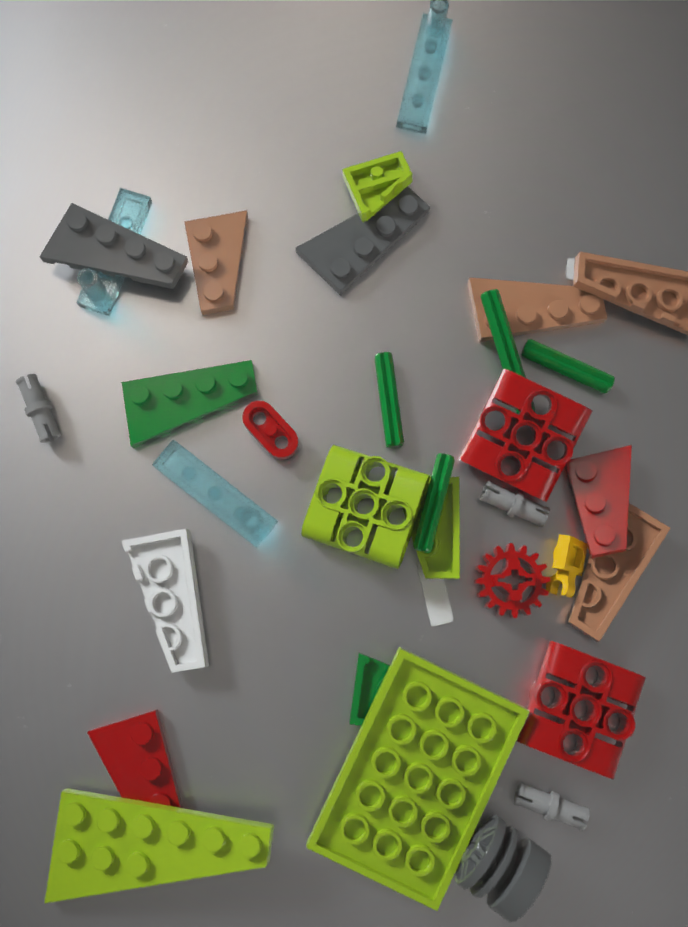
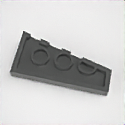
[39,203,188,289]

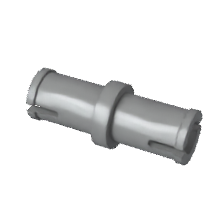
[16,374,62,443]
[480,481,550,527]
[514,782,590,831]

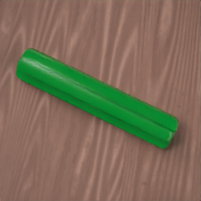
[521,339,615,393]
[375,352,404,448]
[413,453,455,553]

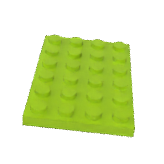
[306,647,530,911]

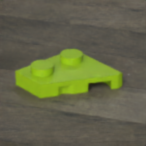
[342,151,412,222]

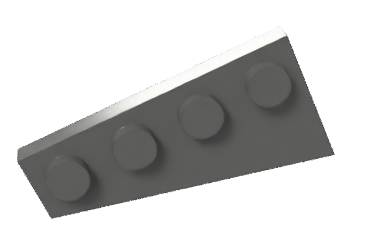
[296,186,430,296]

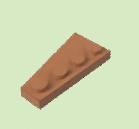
[573,252,688,335]

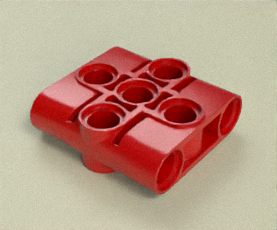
[459,369,593,502]
[516,641,646,780]

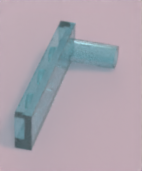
[396,0,453,134]
[76,188,153,316]
[152,439,278,548]

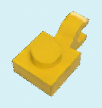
[546,534,588,598]

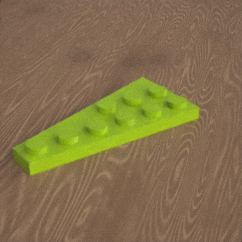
[44,788,274,903]

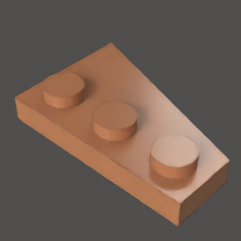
[184,210,248,315]

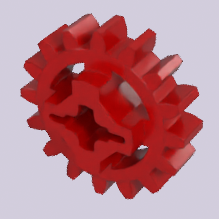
[474,543,550,618]

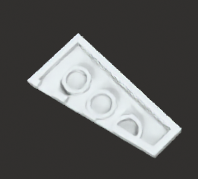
[121,529,209,673]

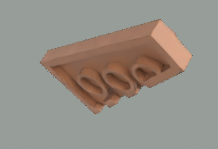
[467,277,607,342]
[568,503,671,643]

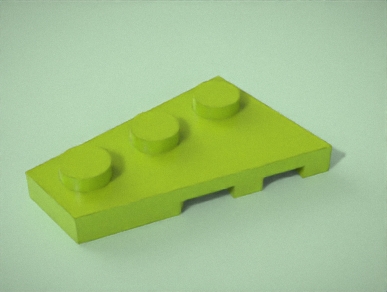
[393,477,460,579]

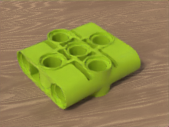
[301,445,430,569]

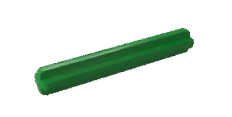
[480,289,536,414]

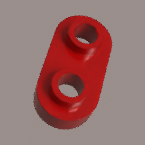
[242,401,298,460]

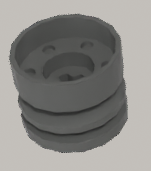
[455,815,551,922]

